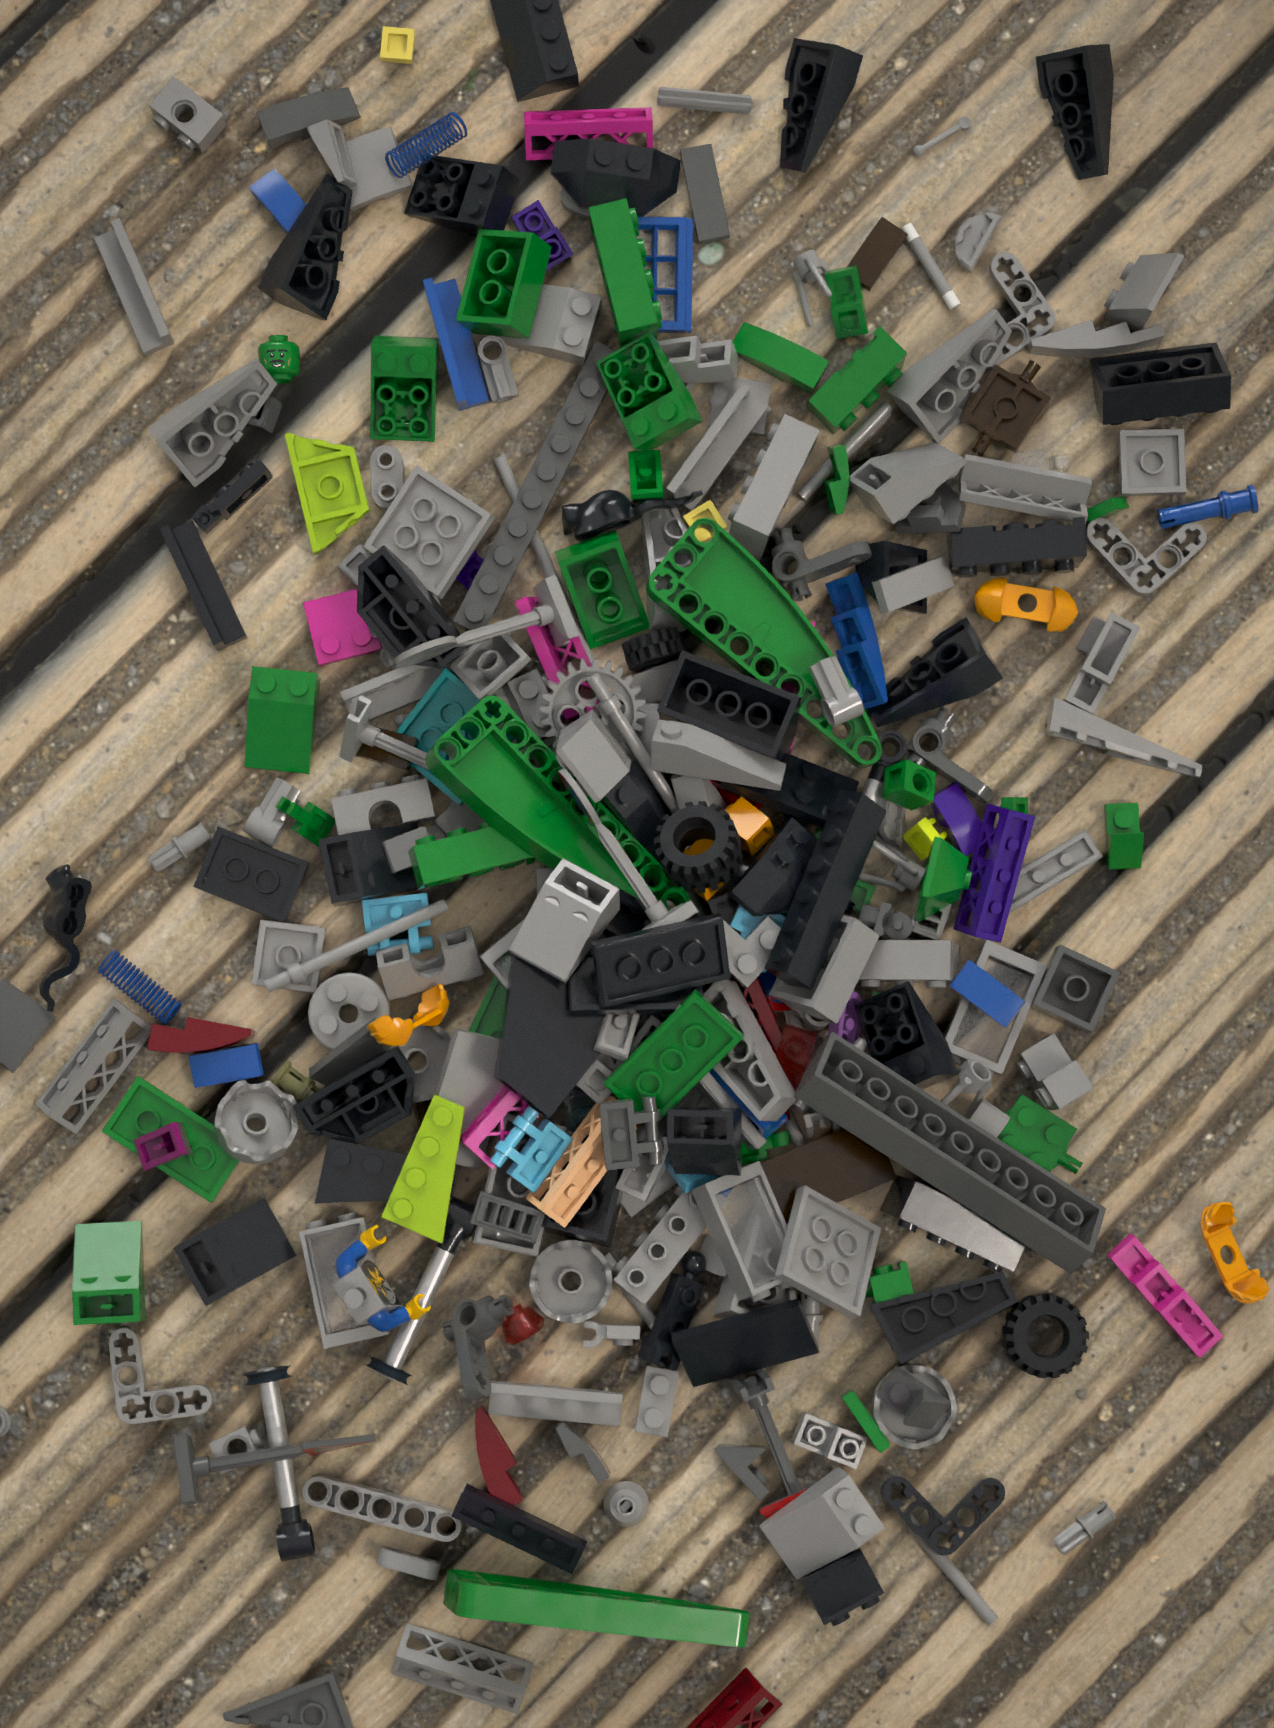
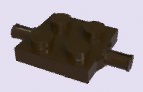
[961,360,1051,457]

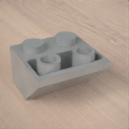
[556,709,631,803]

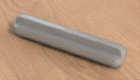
[657,87,752,114]

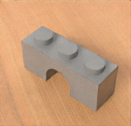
[331,775,436,835]
[376,926,484,1001]

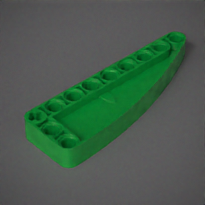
[646,518,882,769]
[425,695,690,911]
[443,1569,751,1647]

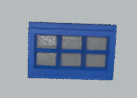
[614,216,693,334]

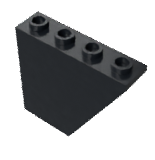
[494,954,604,1119]

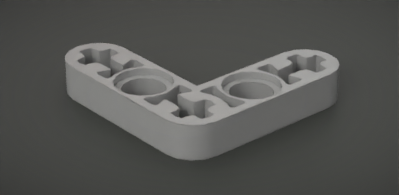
[985,252,1055,371]
[1085,518,1207,597]
[109,1327,214,1424]

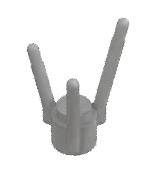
[792,250,832,327]
[858,834,925,893]
[939,1058,993,1118]

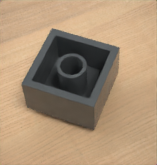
[1030,944,1120,1034]

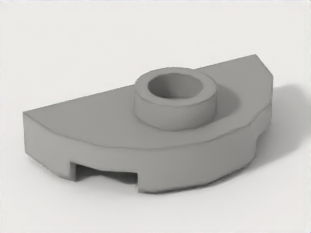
[954,213,1002,274]
[878,792,906,846]

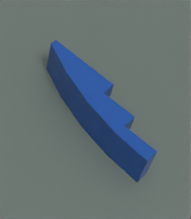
[825,572,888,709]

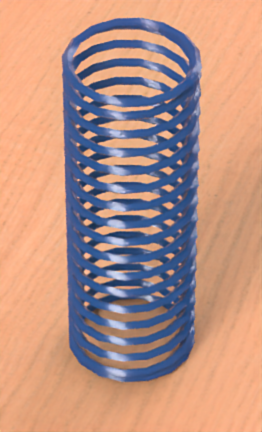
[385,112,467,178]
[98,950,182,1025]

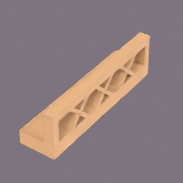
[525,1095,642,1228]

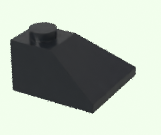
[855,541,927,614]

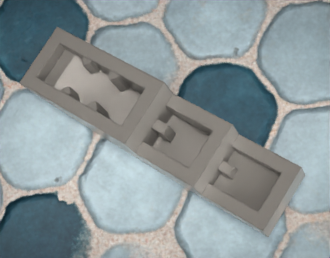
[1027,320,1165,357]
[615,1086,703,1202]

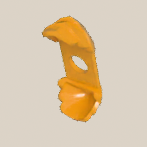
[974,577,1078,632]
[366,984,450,1046]
[1201,1202,1270,1304]

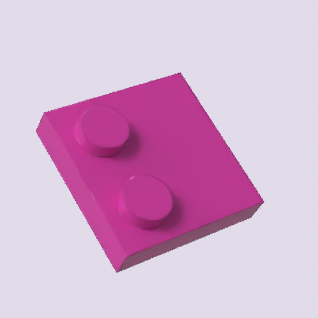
[303,589,382,666]

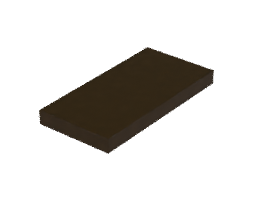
[760,1128,897,1224]

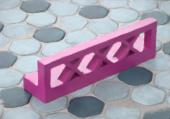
[524,107,653,160]
[515,596,600,721]
[460,1086,540,1169]

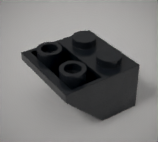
[667,1107,742,1176]

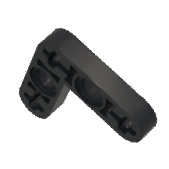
[880,1476,1005,1556]

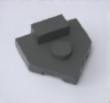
[896,482,966,534]

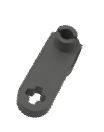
[771,528,872,602]
[905,706,993,803]
[442,1295,514,1401]

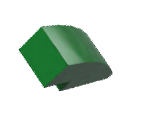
[733,322,829,395]

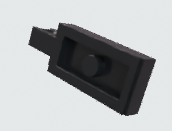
[192,459,273,534]

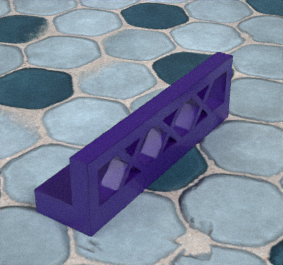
[953,803,1035,943]

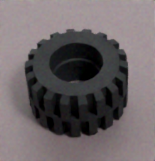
[654,801,743,893]
[1002,1293,1089,1379]

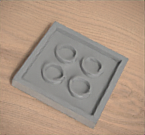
[363,465,495,599]
[775,1185,881,1319]

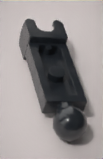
[638,1250,706,1371]

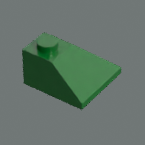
[913,837,972,922]

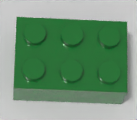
[456,229,552,339]

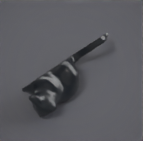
[562,490,703,541]
[39,864,92,1012]

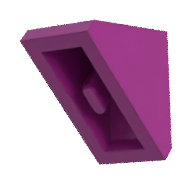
[133,1122,193,1171]

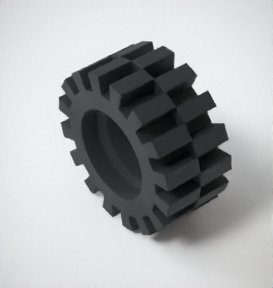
[621,627,684,671]

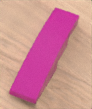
[1107,1233,1223,1358]

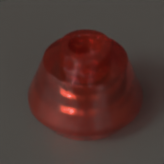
[502,1303,544,1346]

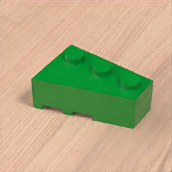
[807,326,907,435]

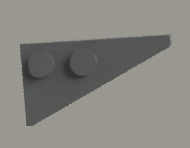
[223,1671,354,1728]

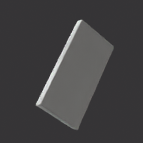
[435,1028,505,1170]

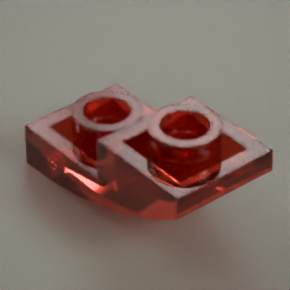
[776,1023,818,1102]

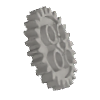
[540,658,646,753]

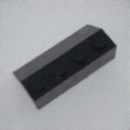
[490,0,579,102]
[1090,342,1231,425]
[657,650,801,763]

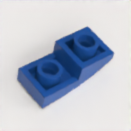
[249,169,306,234]
[949,960,1026,1028]
[188,1043,264,1088]

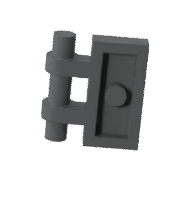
[599,1096,664,1171]

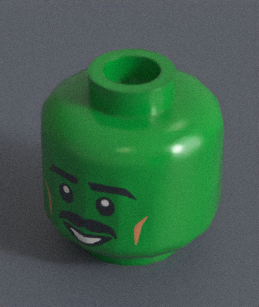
[258,335,300,384]

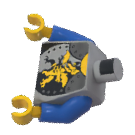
[333,1225,431,1332]

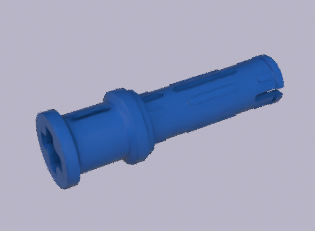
[1157,484,1259,530]

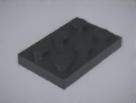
[193,826,310,923]

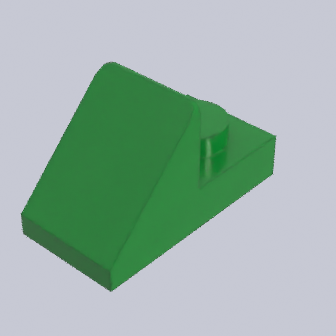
[628,450,664,502]
[1104,803,1144,870]

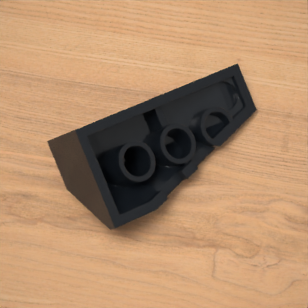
[780,38,863,173]
[1036,44,1114,180]
[258,174,353,320]
[868,617,1003,727]
[600,759,684,889]

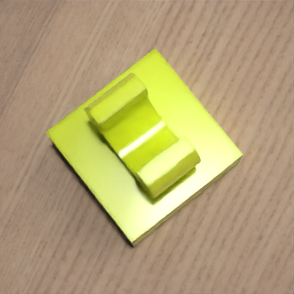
[903,817,947,861]

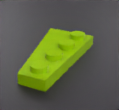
[381,1094,466,1243]

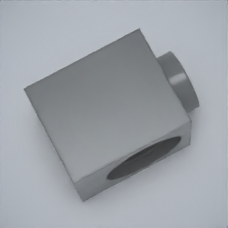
[209,1424,264,1474]

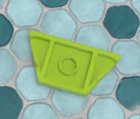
[284,433,370,555]

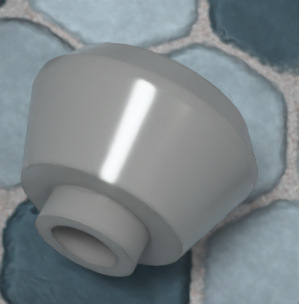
[604,1481,649,1527]

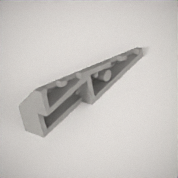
[1045,697,1202,778]

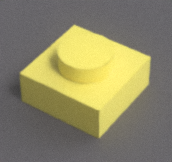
[380,26,415,64]
[683,500,727,542]

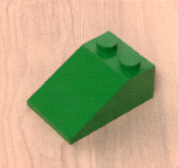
[555,530,650,650]
[245,666,321,775]

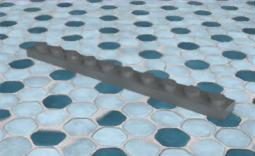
[453,341,616,631]

